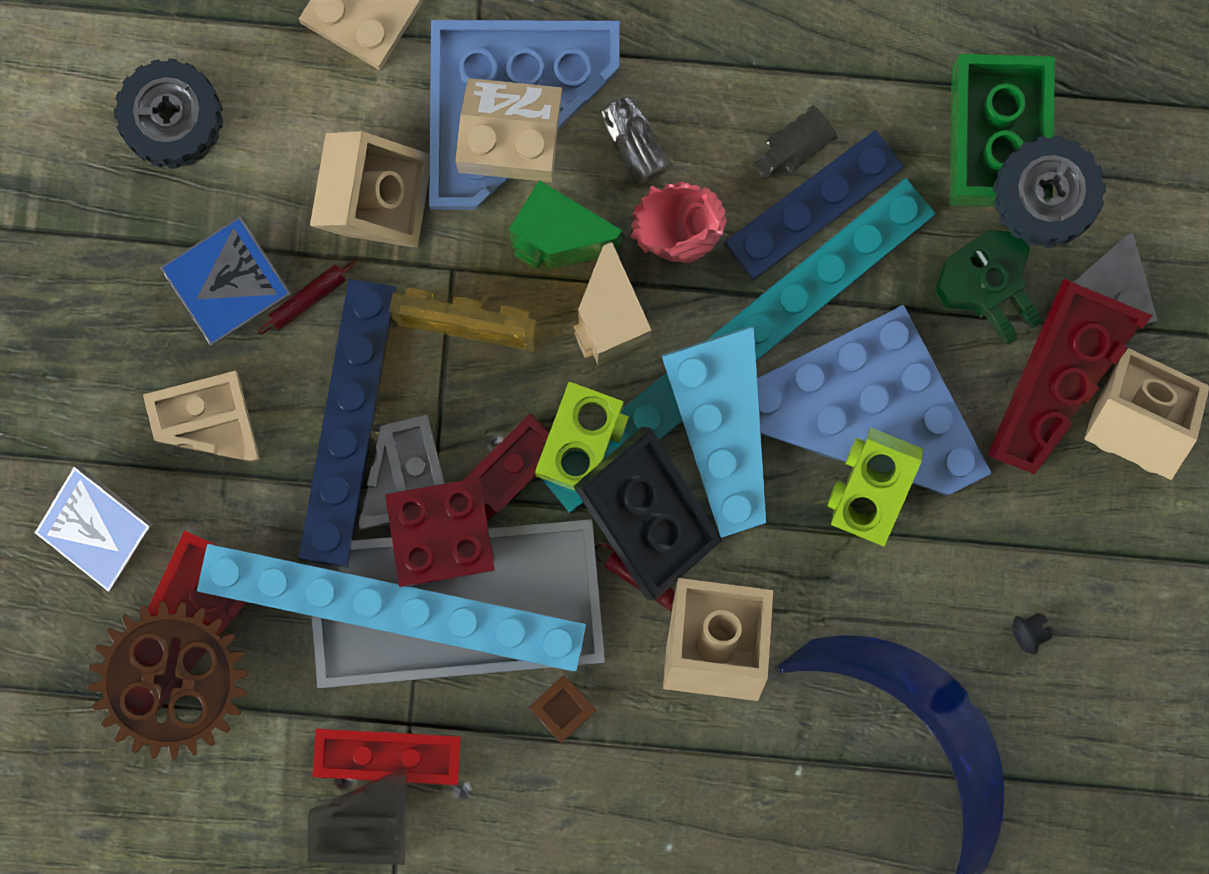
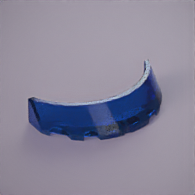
[773,635,1004,874]

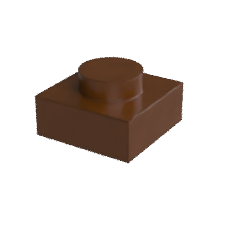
[528,675,596,743]

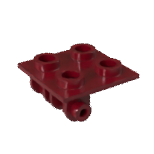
[385,478,495,588]

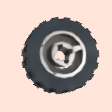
[114,59,223,169]
[993,136,1106,248]

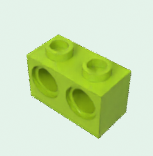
[535,382,629,491]
[827,427,923,547]

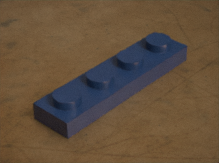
[724,130,904,281]

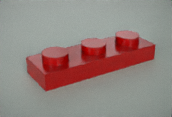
[312,728,461,785]

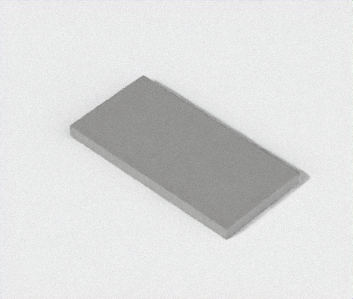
[307,519,605,688]

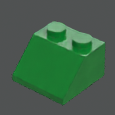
[509,180,622,270]

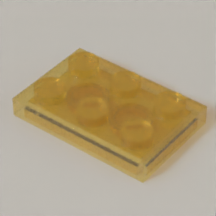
[389,288,539,352]

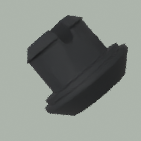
[1012,613,1054,655]

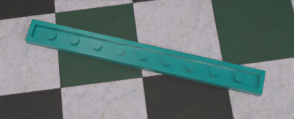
[542,178,936,514]

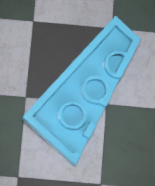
[661,325,766,538]

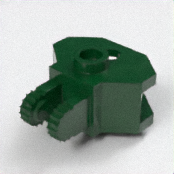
[934,230,1042,345]

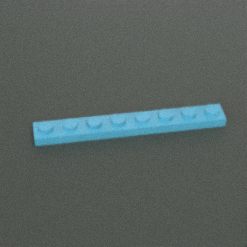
[197,544,586,672]

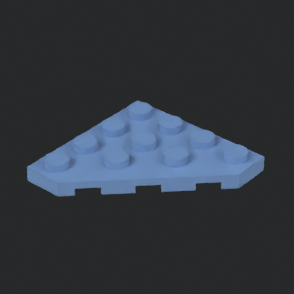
[429,20,620,210]
[757,305,991,496]

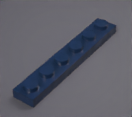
[299,279,397,568]

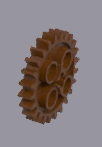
[88,601,248,760]

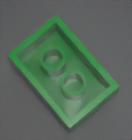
[949,54,1055,207]

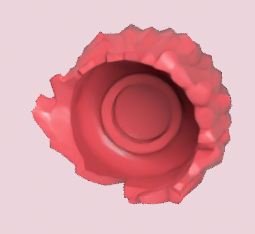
[631,181,727,263]

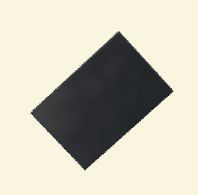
[573,426,722,601]

